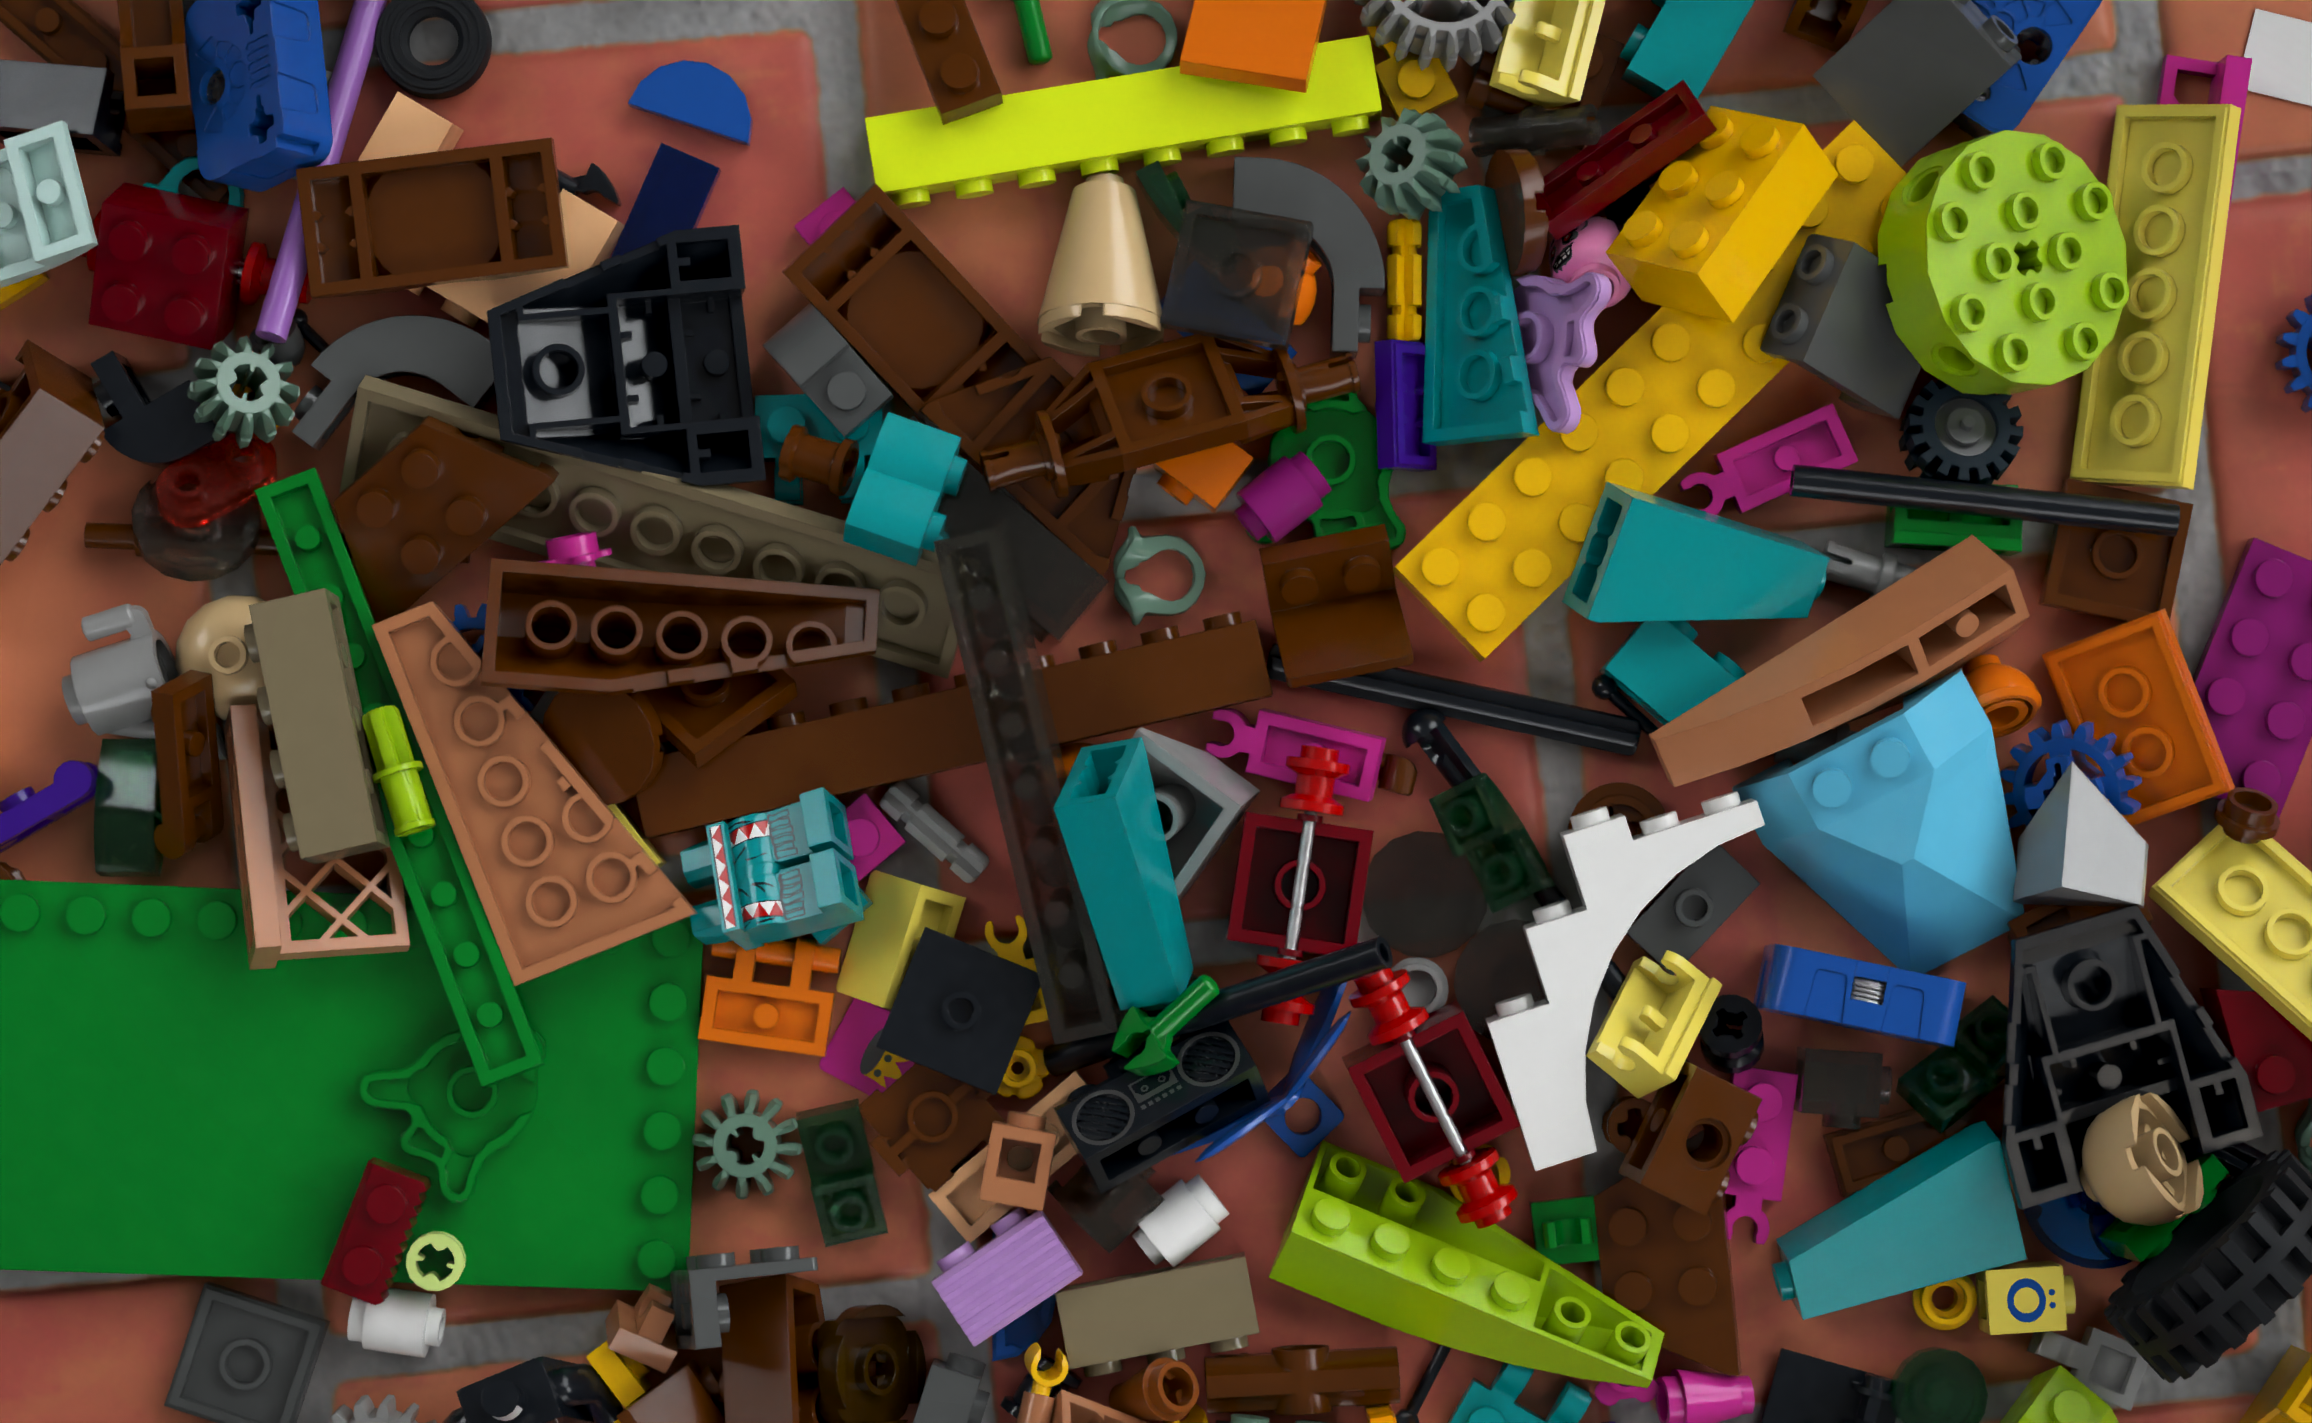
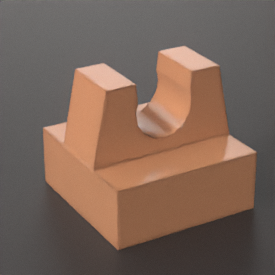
[605,1283,678,1373]

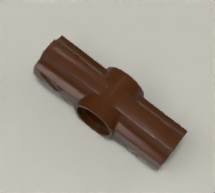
[1204,1344,1400,1415]

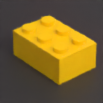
[1605,106,1838,323]

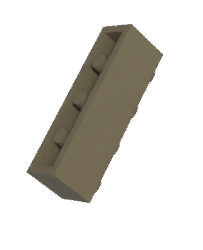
[244,588,390,864]

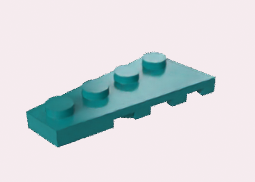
[1422,185,1539,446]

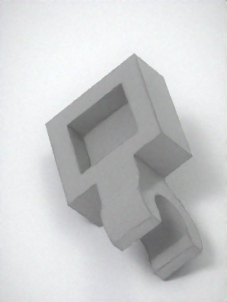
[2027,1326,2148,1411]

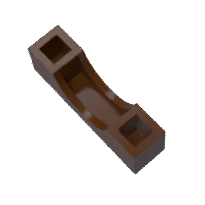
[117,0,195,134]

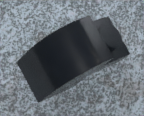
[91,351,234,469]

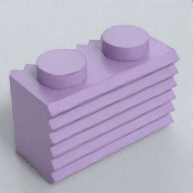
[931,1207,1083,1347]

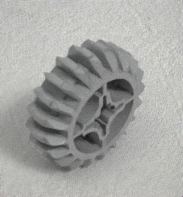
[1354,0,1522,72]

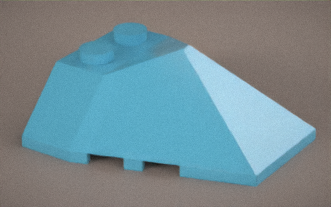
[1732,668,2025,974]

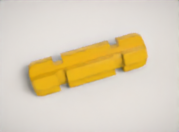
[1387,218,1422,342]

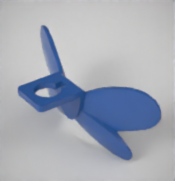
[1171,982,1351,1163]

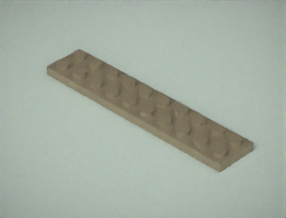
[339,375,980,679]

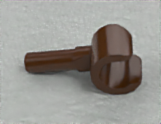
[1378,752,1418,796]

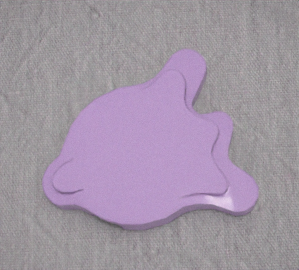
[1513,272,1612,434]

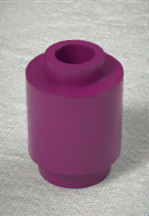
[1234,451,1332,543]

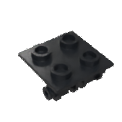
[1761,1348,1905,1423]

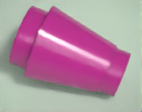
[1655,1369,1755,1423]

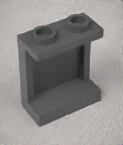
[1812,0,2022,167]
[1760,234,1921,419]

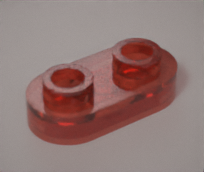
[155,433,278,528]

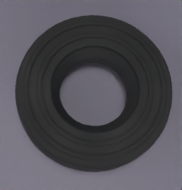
[376,0,492,99]

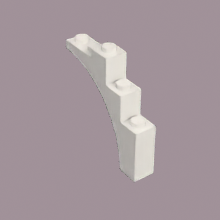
[1485,791,1765,1171]

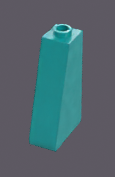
[1562,482,1830,623]
[1054,737,1194,1011]
[1771,1120,2027,1320]

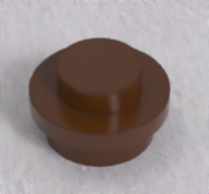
[2214,787,2280,844]

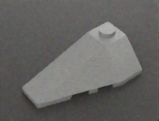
[1052,727,1260,1005]

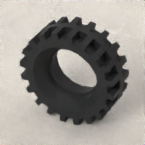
[2104,1149,2312,1383]

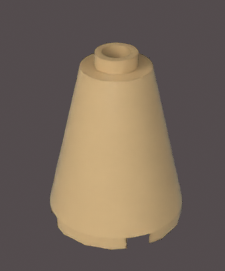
[1037,173,1165,357]

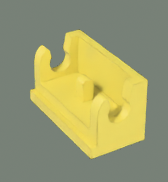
[1489,0,1606,109]
[1586,950,1723,1099]

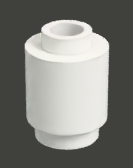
[1132,1174,1230,1267]
[347,1287,446,1358]

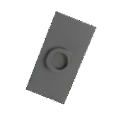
[1626,845,1760,975]

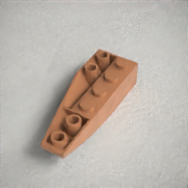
[1649,535,2030,787]

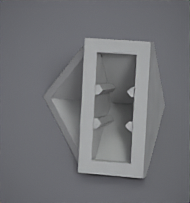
[2013,761,2149,908]

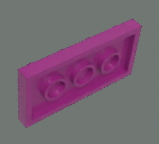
[2192,538,2312,818]

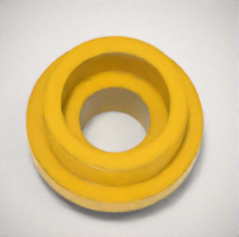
[1912,1276,1977,1330]

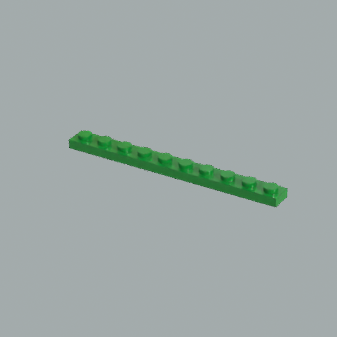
[254,467,545,1089]

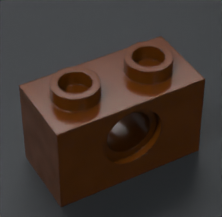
[1618,1061,1762,1216]

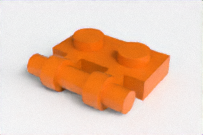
[698,936,842,1057]

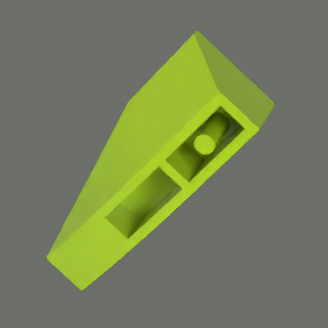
[1269,1140,1665,1388]

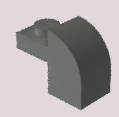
[762,303,894,439]

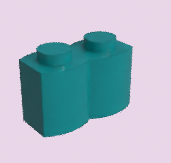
[843,412,968,566]

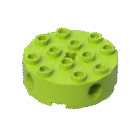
[1878,130,2129,395]

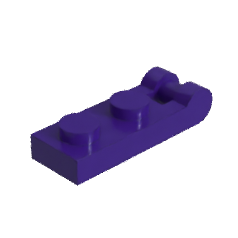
[0,760,106,853]

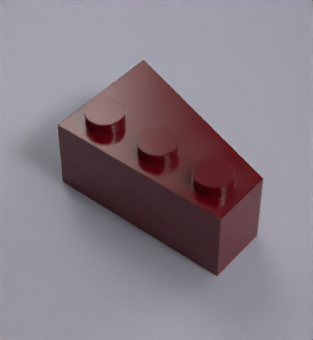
[2199,988,2312,1112]

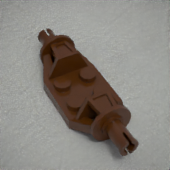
[979,330,1361,499]

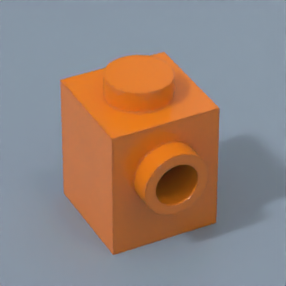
[1154,442,1254,514]

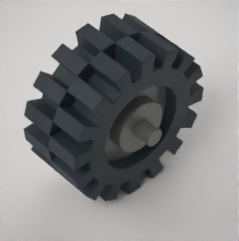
[1899,379,2024,485]

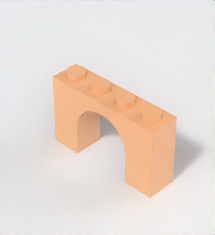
[357,92,627,328]

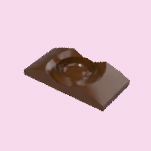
[296,138,569,299]
[782,183,1041,457]

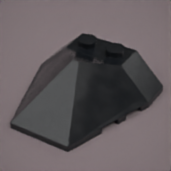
[487,225,766,486]
[2002,905,2264,1209]

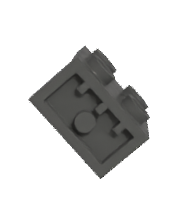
[670,1245,818,1350]

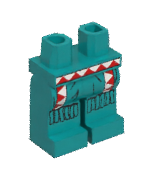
[680,787,864,951]

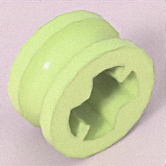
[406,1231,466,1291]

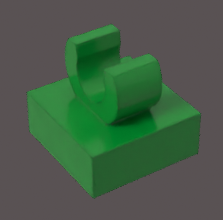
[1529,1195,1600,1265]

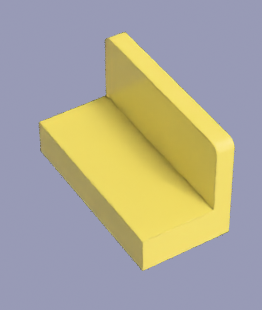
[836,870,966,1010]

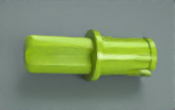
[362,705,436,837]

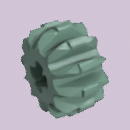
[1355,108,1468,220]
[187,335,300,449]
[692,1089,803,1199]

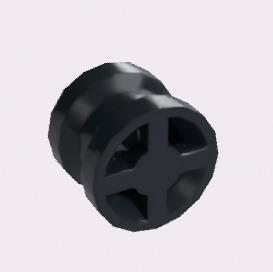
[1699,995,1764,1073]

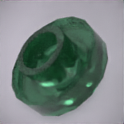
[1890,1347,1988,1423]

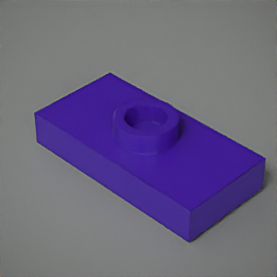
[1374,339,1437,472]

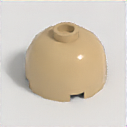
[175,595,265,720]
[2079,1092,2204,1226]

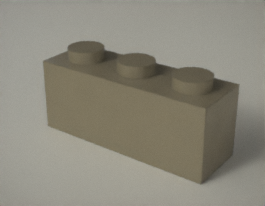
[1055,1252,1260,1377]

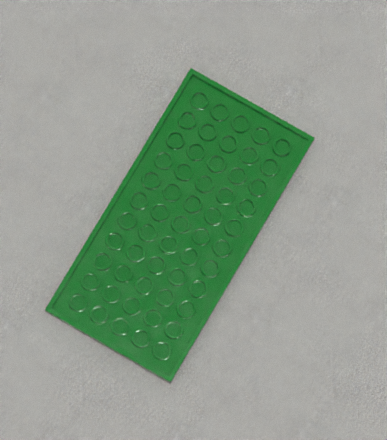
[0,879,703,1291]

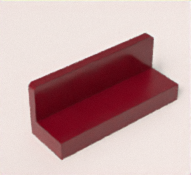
[1535,79,1717,241]

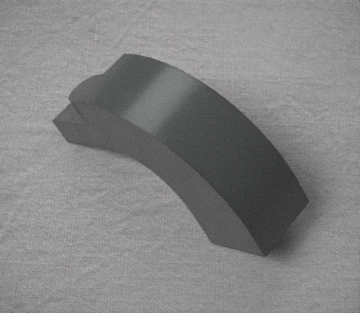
[1232,157,1385,359]
[292,315,495,451]

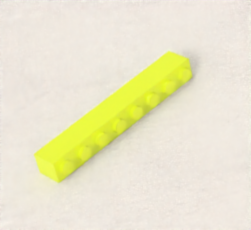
[865,35,1382,209]

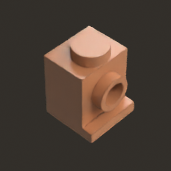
[979,1111,1058,1211]

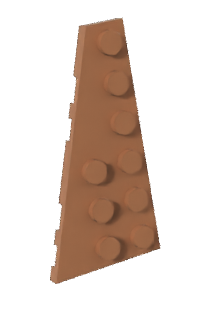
[371,601,698,986]

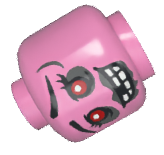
[1549,216,1631,309]

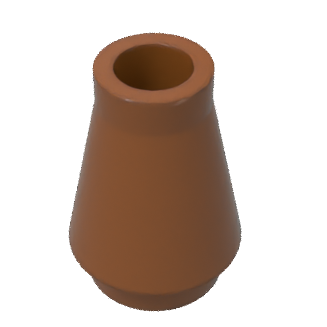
[1109,1357,1199,1422]

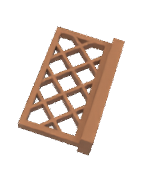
[224,704,410,970]

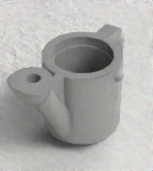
[62,603,227,760]

